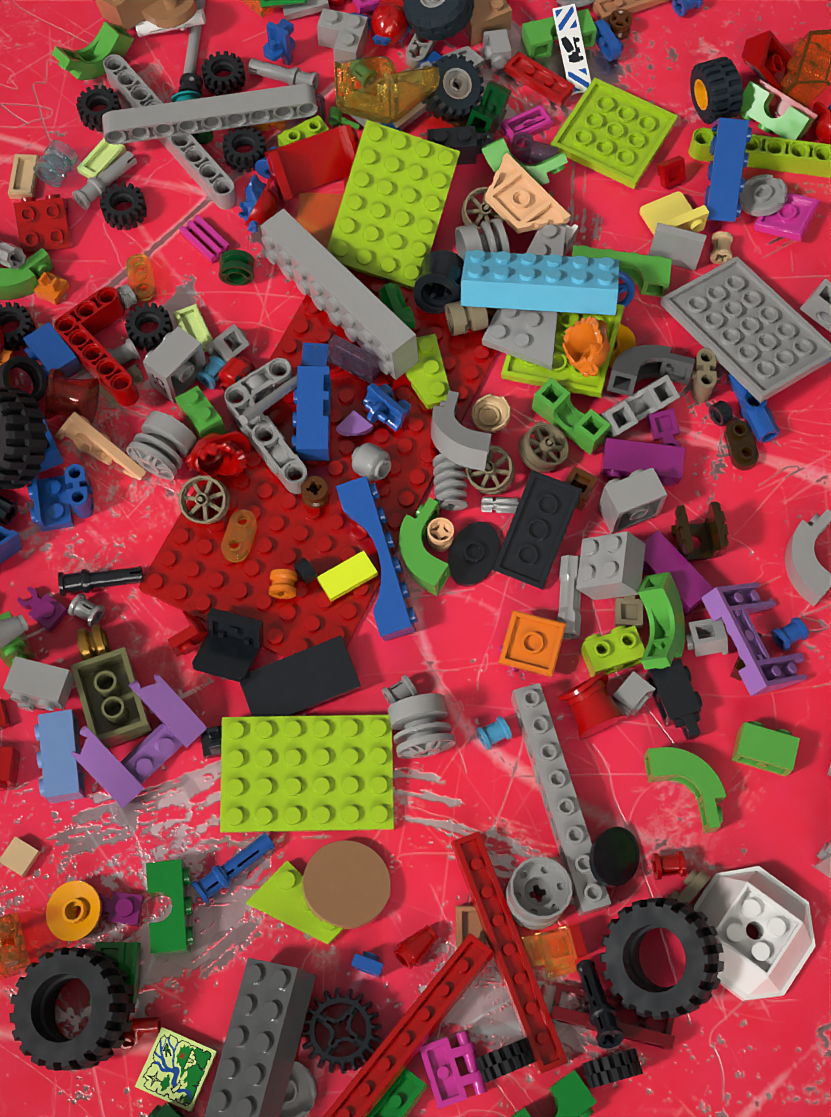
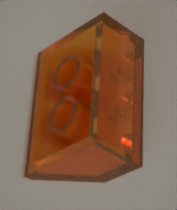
[781,29,831,107]

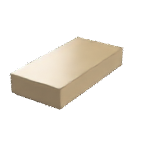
[8,154,41,199]

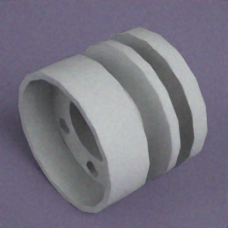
[455,218,510,261]
[126,411,197,480]
[387,693,455,759]
[504,857,572,930]

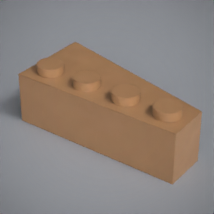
[465,0,512,46]

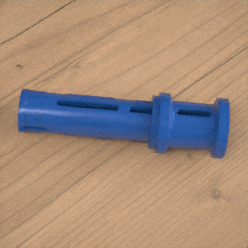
[191,832,275,904]

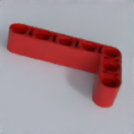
[54,286,139,407]

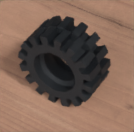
[202,51,246,96]
[76,85,122,132]
[222,126,266,173]
[100,182,147,230]
[0,302,35,351]
[125,302,173,352]
[475,1038,536,1083]
[582,1048,643,1089]

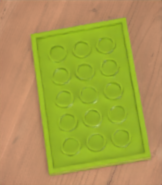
[327,120,460,290]
[220,715,394,833]

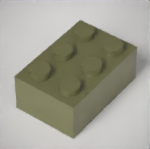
[70,647,153,749]

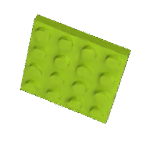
[550,77,678,189]
[501,304,624,398]

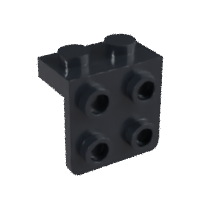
[192,608,263,682]

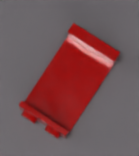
[264,124,358,201]

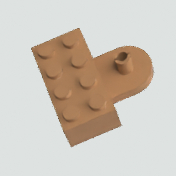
[95,0,197,32]

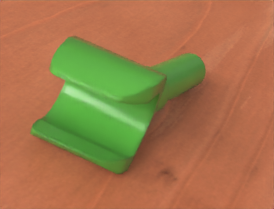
[328,107,360,130]

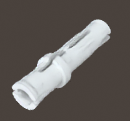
[135,8,206,37]

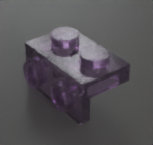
[327,334,381,384]

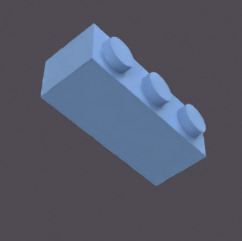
[34,709,85,804]

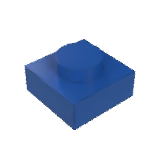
[351,951,384,978]

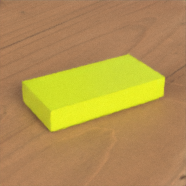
[317,551,378,602]

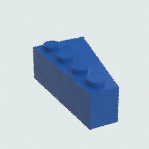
[704,118,752,223]

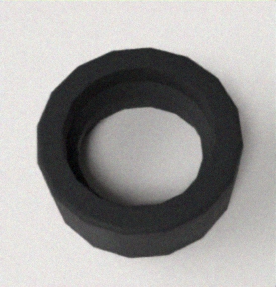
[0,356,48,401]

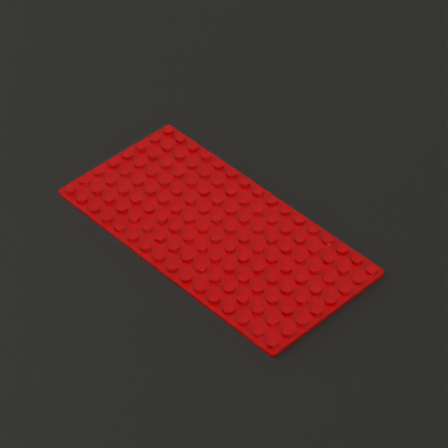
[139,268,498,657]

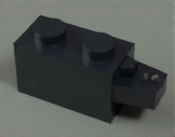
[427,126,494,165]
[645,659,702,741]

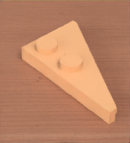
[54,412,147,480]

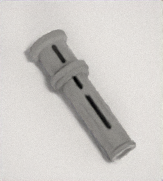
[248,58,319,92]
[72,151,137,210]

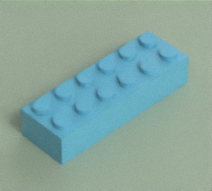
[461,250,619,315]

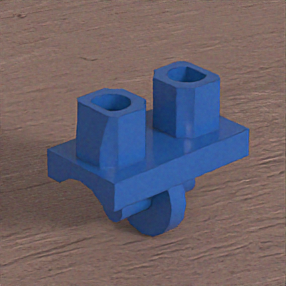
[263,19,296,66]
[363,383,411,432]

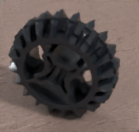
[301,987,382,1074]

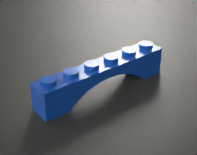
[336,476,418,642]

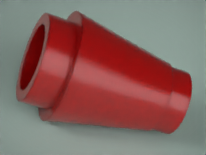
[394,925,438,970]

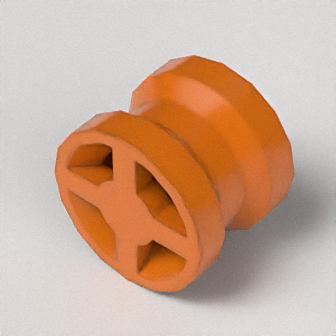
[269,569,297,599]

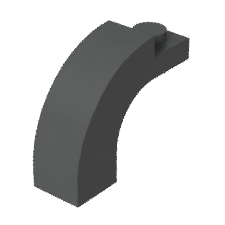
[607,345,695,397]

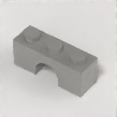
[599,374,680,438]

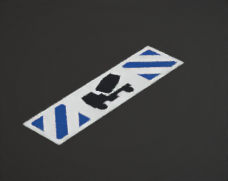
[552,4,591,95]

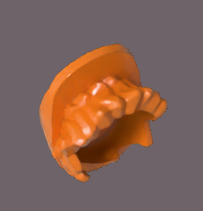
[562,316,610,377]

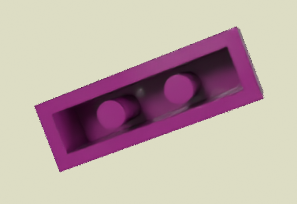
[600,438,685,487]
[643,530,714,617]

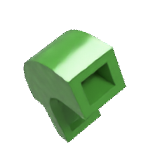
[51,21,134,80]
[481,137,568,185]
[0,248,54,300]
[399,497,451,596]
[638,572,685,670]
[643,747,726,834]

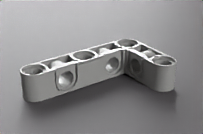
[224,358,308,494]

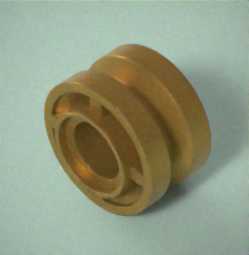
[77,623,111,661]

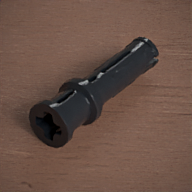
[58,566,143,596]
[576,959,624,1049]

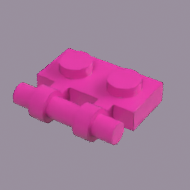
[420,1030,488,1109]

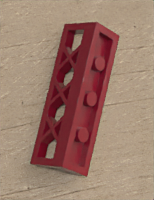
[550,983,675,1050]

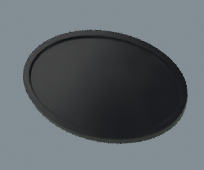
[448,522,500,587]
[589,827,640,888]

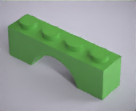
[571,245,672,297]

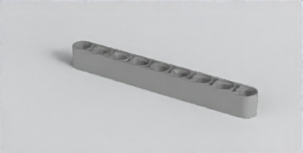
[103,54,237,210]
[102,84,318,145]

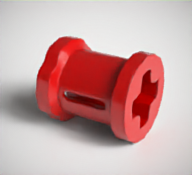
[651,851,687,880]

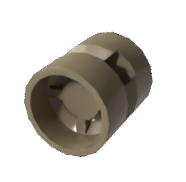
[445,301,488,336]

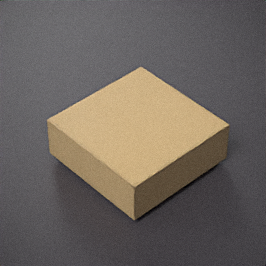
[0,836,41,877]

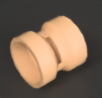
[427,518,454,552]

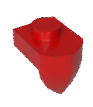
[167,611,208,657]

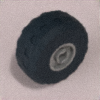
[403,0,474,41]

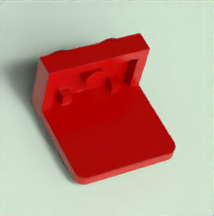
[13,194,71,253]

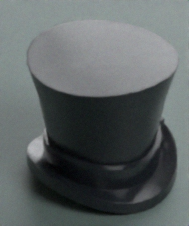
[413,250,464,314]

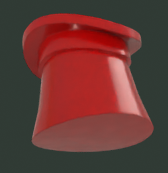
[557,671,627,740]

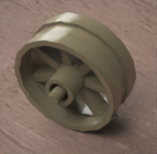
[461,187,504,234]
[518,423,569,473]
[466,445,515,495]
[178,475,230,524]

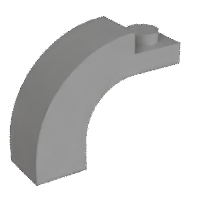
[431,391,492,471]
[785,509,831,607]

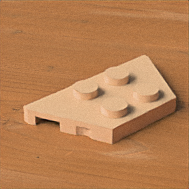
[485,153,571,234]

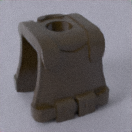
[671,501,729,562]

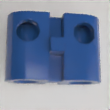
[65,464,94,518]

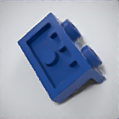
[28,475,74,532]

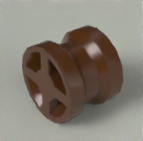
[609,9,632,40]
[301,476,328,509]

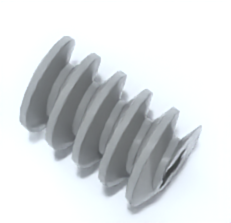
[433,454,468,511]

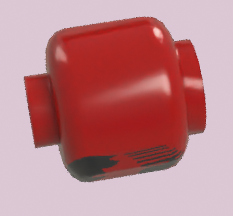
[218,356,256,391]

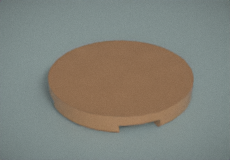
[302,841,391,929]

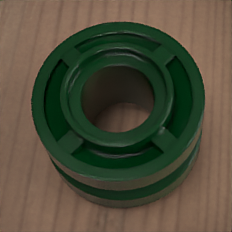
[219,250,254,286]

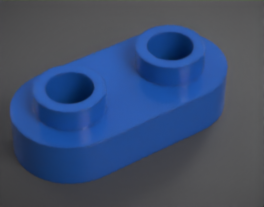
[594,19,623,61]

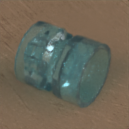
[33,140,78,187]

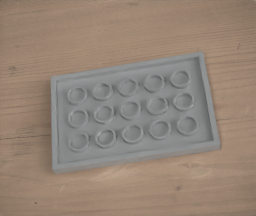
[660,257,831,403]

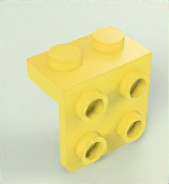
[639,191,709,235]

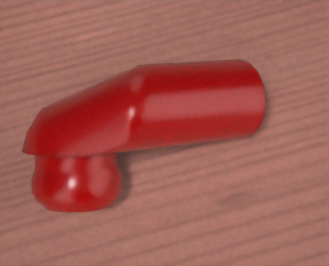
[121,1017,161,1050]

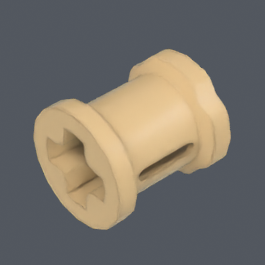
[710,231,733,265]

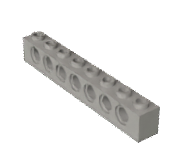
[511,683,611,917]

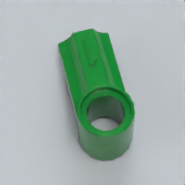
[378,283,415,329]

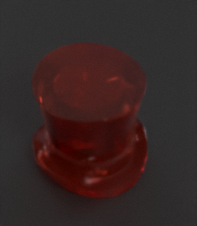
[44,368,100,425]

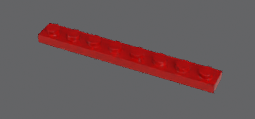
[451,832,568,1074]
[323,933,495,1117]

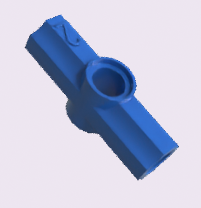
[727,374,780,443]

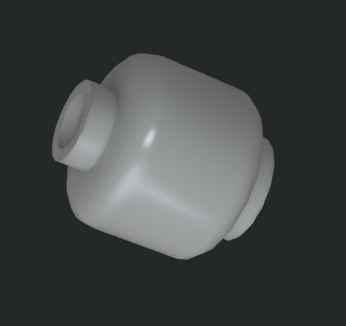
[352,443,391,482]

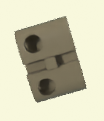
[691,348,717,402]

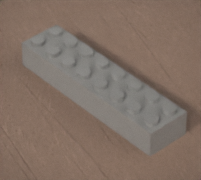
[260,209,419,380]

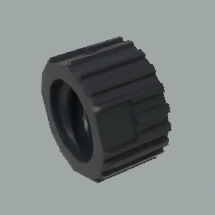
[709,401,733,426]
[293,557,318,584]

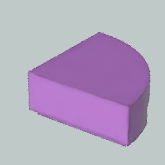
[336,410,373,437]

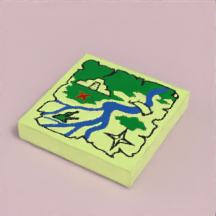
[135,1027,218,1112]

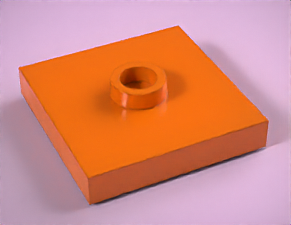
[498,610,566,678]

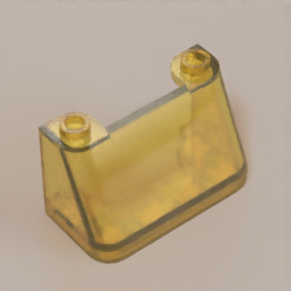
[334,56,440,124]

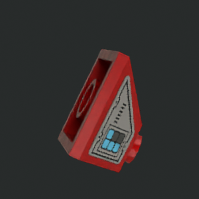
[742,30,794,94]

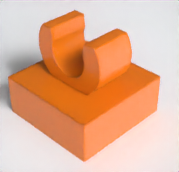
[34,271,70,305]

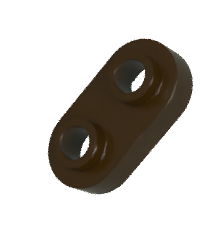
[724,420,759,471]

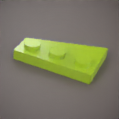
[404,334,450,409]
[245,861,344,945]

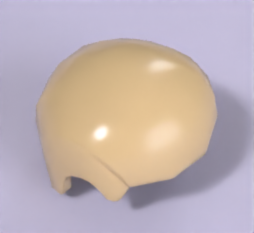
[471,394,511,433]

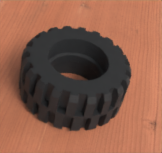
[0,387,47,489]
[600,898,724,1020]
[9,947,135,1071]

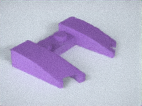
[701,582,807,696]
[71,674,207,808]

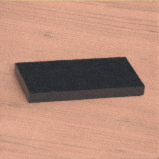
[493,470,582,590]
[240,635,362,717]

